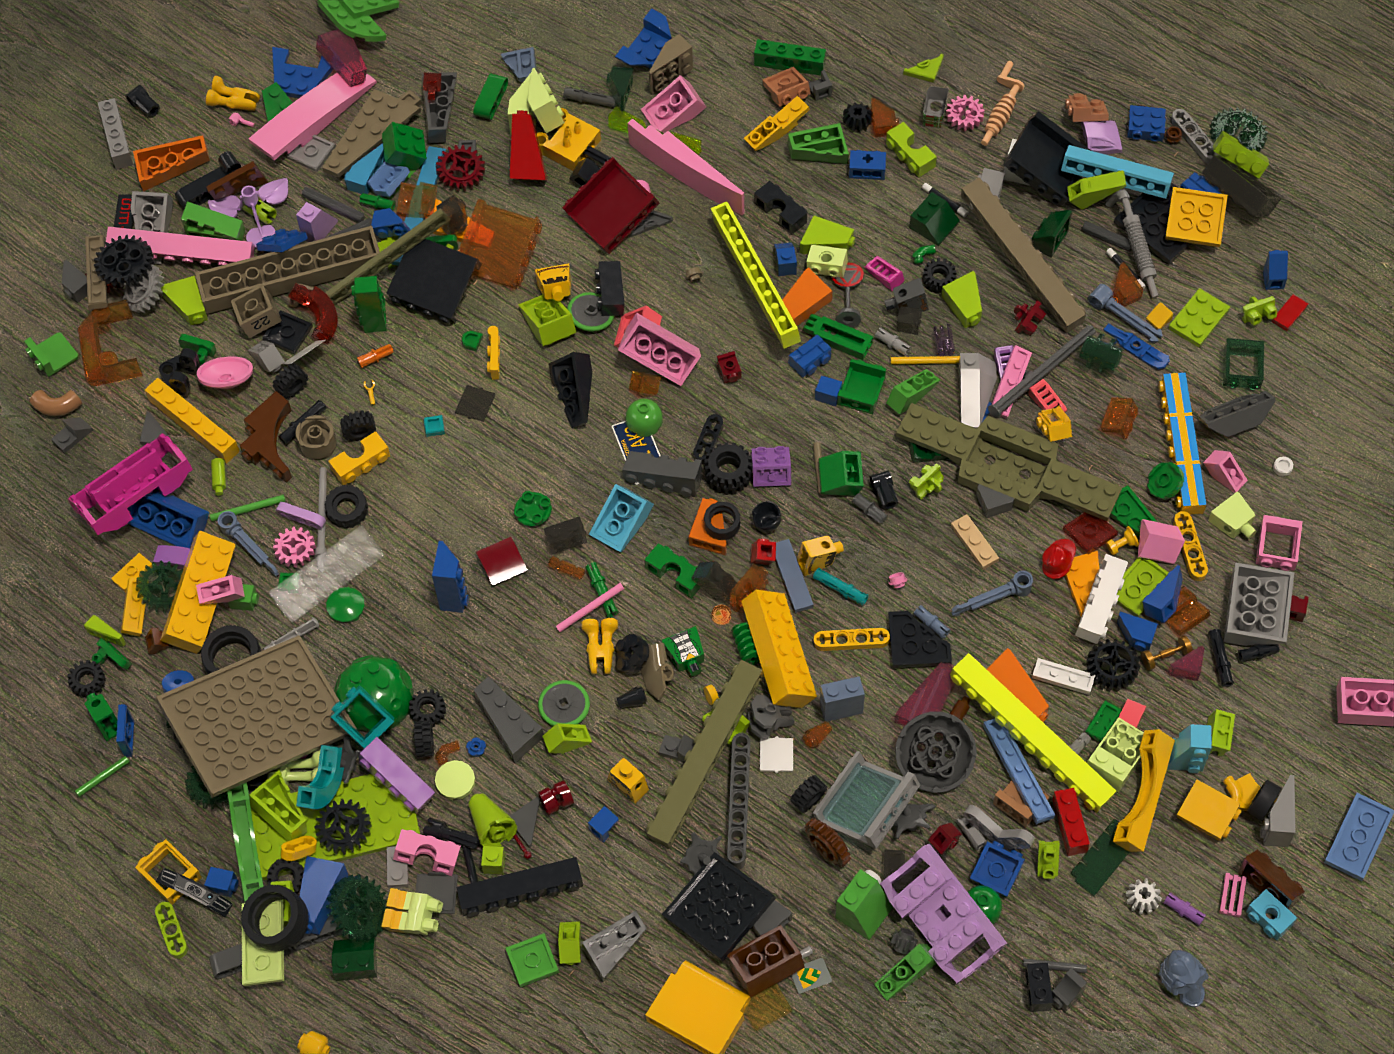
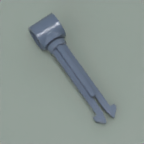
[1087,284,1162,343]
[217,511,279,576]
[951,571,1033,616]

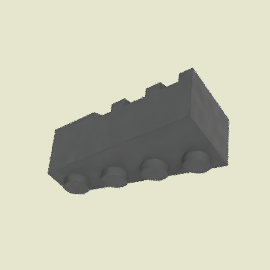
[422,72,457,143]
[623,451,702,497]

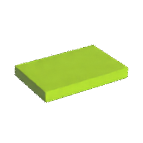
[1117,557,1169,617]

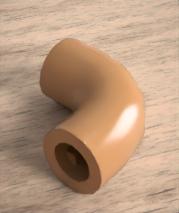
[29,390,82,417]

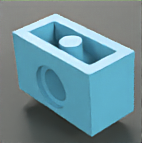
[1246,889,1297,940]

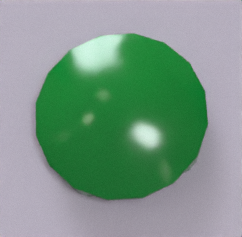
[514,491,552,526]
[326,587,365,622]

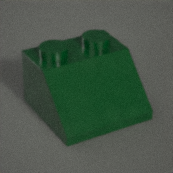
[909,192,960,246]
[1032,210,1072,258]
[332,936,377,981]

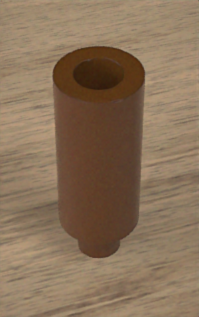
[950,696,971,721]

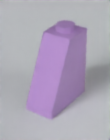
[296,202,338,242]

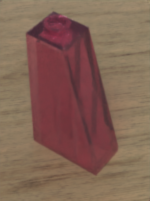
[316,29,367,87]
[894,662,955,726]

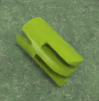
[242,199,277,224]

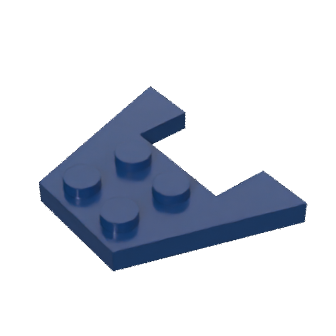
[272,47,340,98]

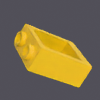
[135,839,202,905]

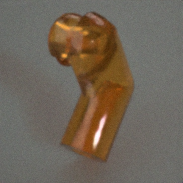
[435,740,460,765]

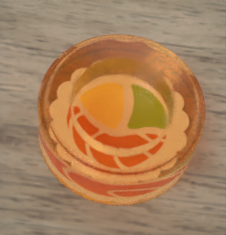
[712,605,731,625]

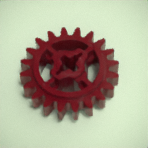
[436,145,485,192]

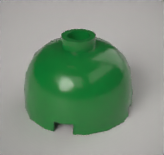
[967,885,1002,925]

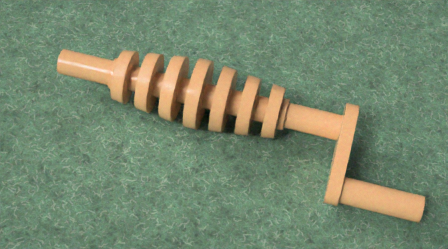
[981,61,1024,146]

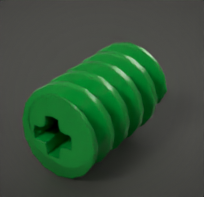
[731,622,760,665]

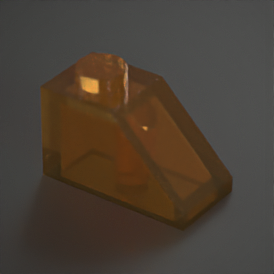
[871,98,899,137]
[1113,262,1144,307]

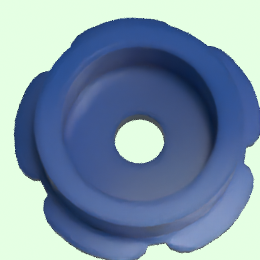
[466,738,486,757]

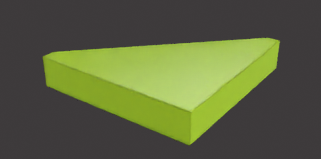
[903,54,944,83]

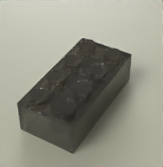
[1202,155,1281,217]

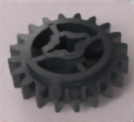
[314,799,372,855]

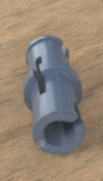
[913,605,951,639]

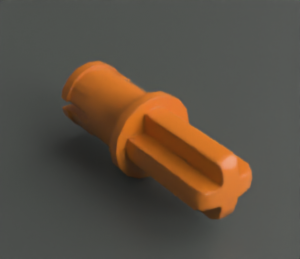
[357,344,394,368]

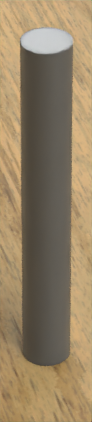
[1023,958,1087,973]

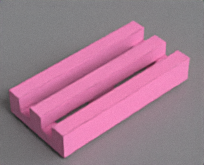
[1219,873,1247,918]

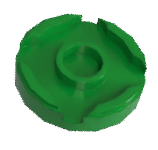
[1147,462,1184,500]

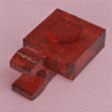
[423,72,441,101]

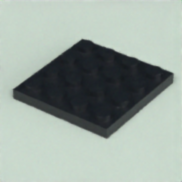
[1114,183,1192,264]
[662,852,776,962]

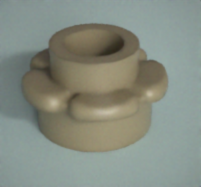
[685,267,703,282]

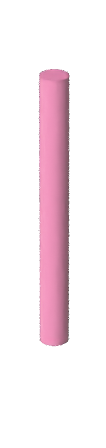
[556,583,625,632]

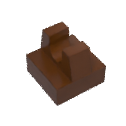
[145,628,169,654]

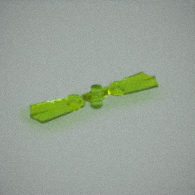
[608,107,702,155]

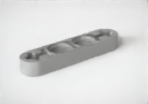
[1171,109,1219,164]

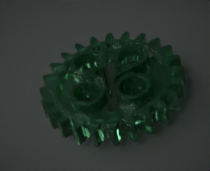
[1209,107,1268,152]
[326,874,390,942]

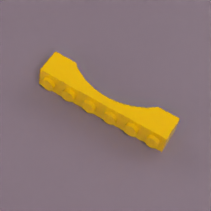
[1113,729,1175,852]

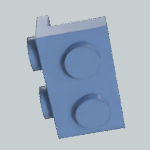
[367,162,410,197]

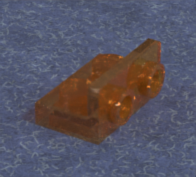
[1100,397,1138,439]

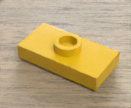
[111,553,154,593]

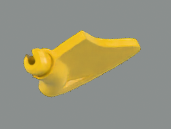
[1223,773,1277,811]

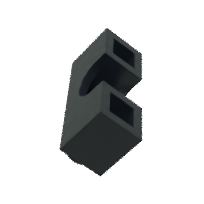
[754,181,807,235]

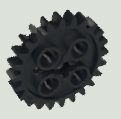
[94,235,154,287]

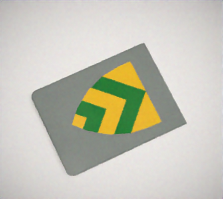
[791,958,832,994]

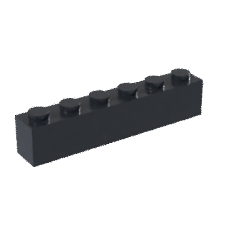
[456,857,583,917]

